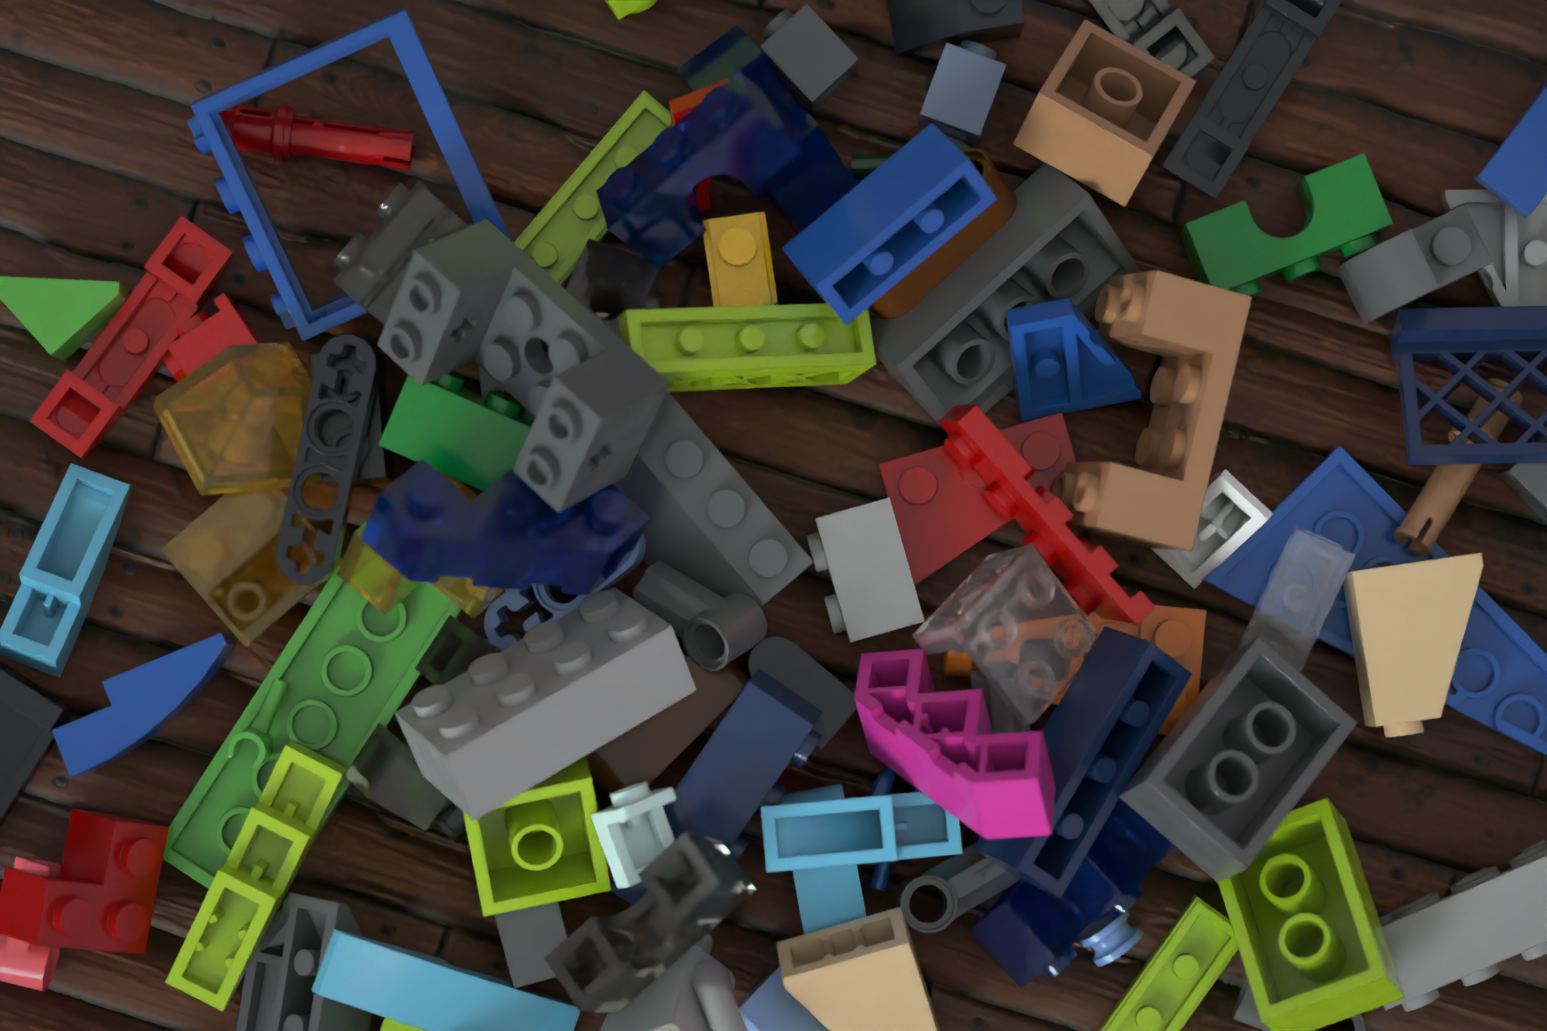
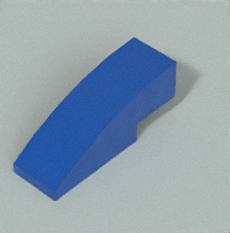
[52,632,237,778]

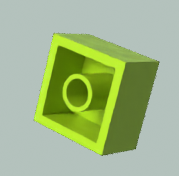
[463,756,611,917]

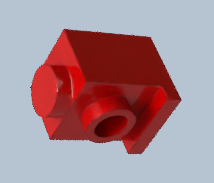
[161,293,269,394]

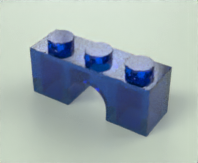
[596,71,803,270]

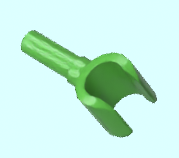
[227,678,289,769]

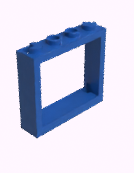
[186,7,512,341]

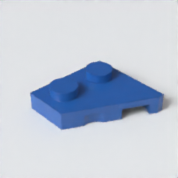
[1006,298,1141,422]

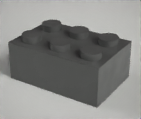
[1119,637,1357,883]

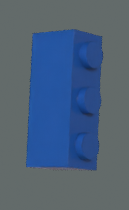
[782,123,997,326]

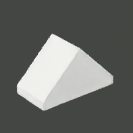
[1151,469,1273,589]

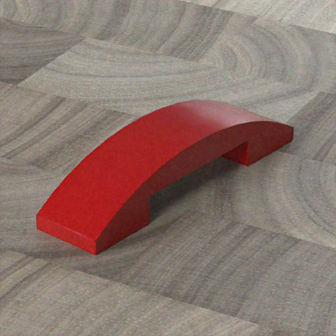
[29,216,235,459]

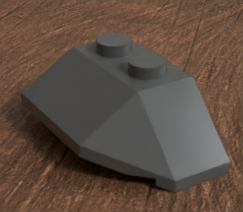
[236,893,372,1031]

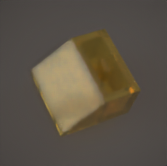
[161,465,344,647]

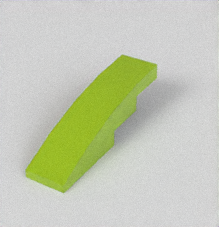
[165,740,348,1012]

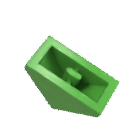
[0,276,132,361]

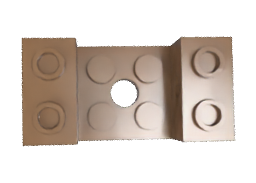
[1051,270,1252,551]

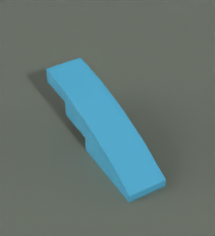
[311,929,582,1031]

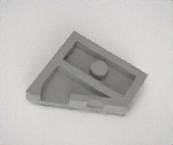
[1440,189,1547,307]

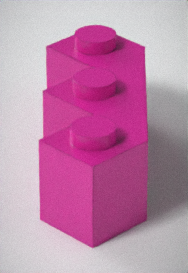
[854,649,1056,839]

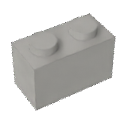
[806,497,925,643]

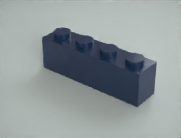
[974,626,1192,898]
[611,668,823,932]

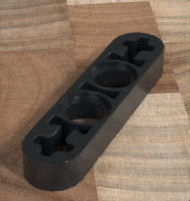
[276,335,379,585]

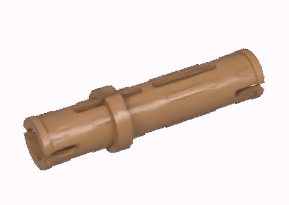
[1393,378,1523,556]

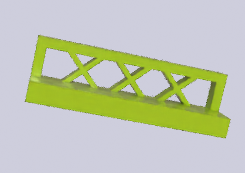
[618,303,876,392]

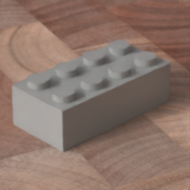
[394,587,697,821]

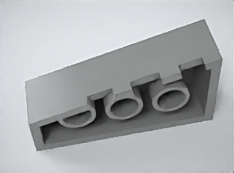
[1379,840,1547,1012]

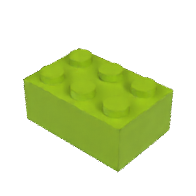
[1218,798,1405,1031]

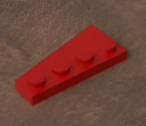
[938,405,1156,625]

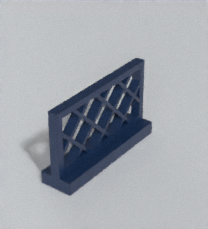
[1389,306,1547,465]

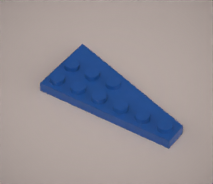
[1202,446,1547,757]

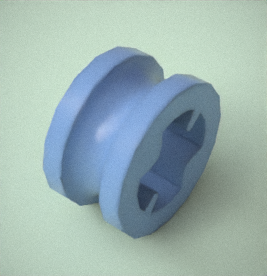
[1078,906,1144,967]

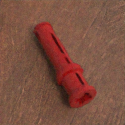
[221,104,416,171]

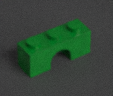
[1179,153,1393,297]

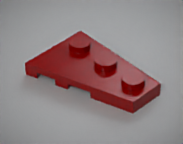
[878,412,1076,585]

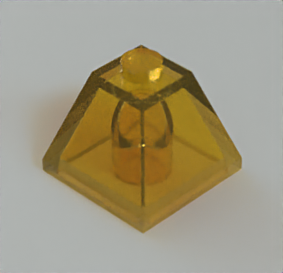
[153,342,321,495]

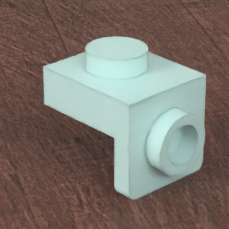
[591,781,683,889]

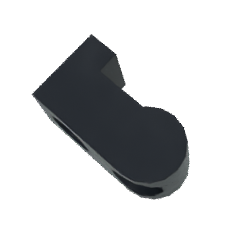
[748,636,857,750]

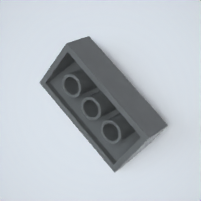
[870,163,1141,436]
[589,392,814,609]

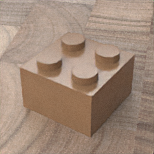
[1013,19,1197,207]

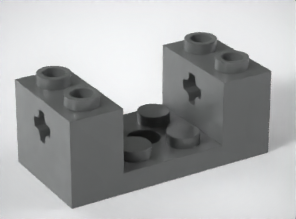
[377,219,670,513]

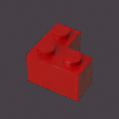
[0,809,169,954]

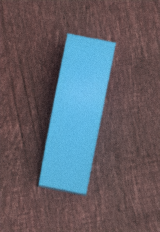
[0,463,131,678]
[761,791,963,873]

